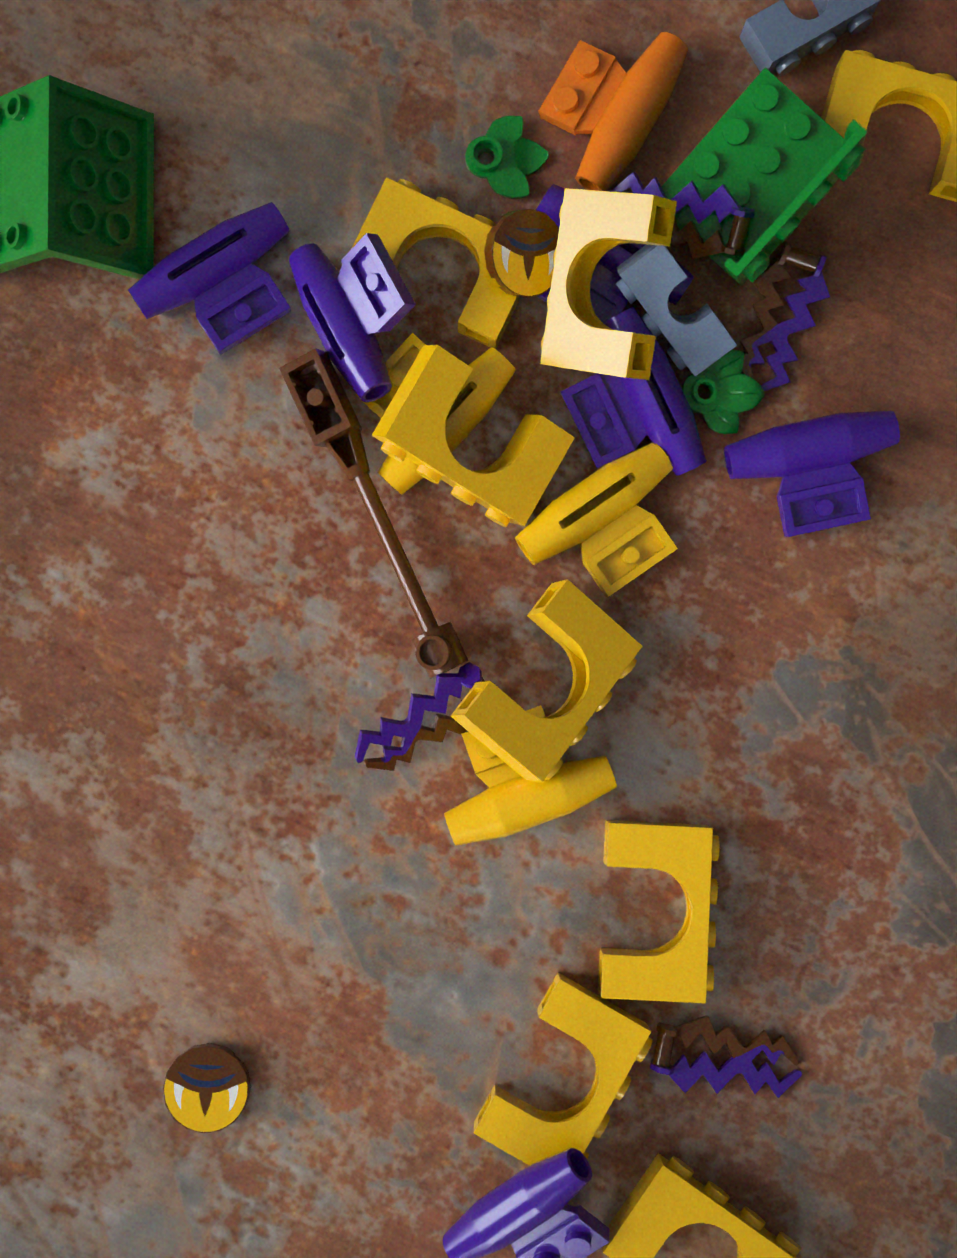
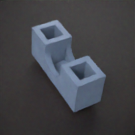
[739,0,881,76]
[616,244,737,376]

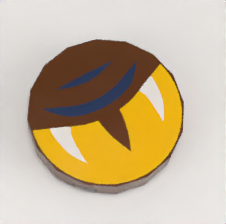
[484,209,559,297]
[163,1043,251,1133]

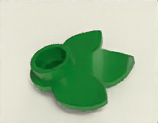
[465,116,549,199]
[682,350,765,434]

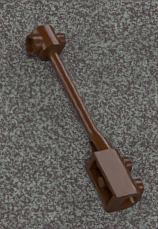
[279,348,469,679]

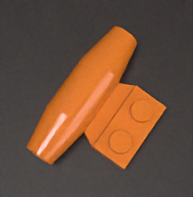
[538,32,688,191]

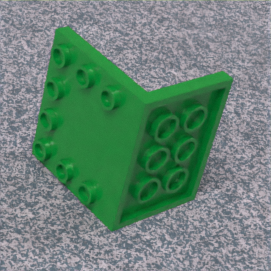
[661,68,867,287]
[0,75,154,280]

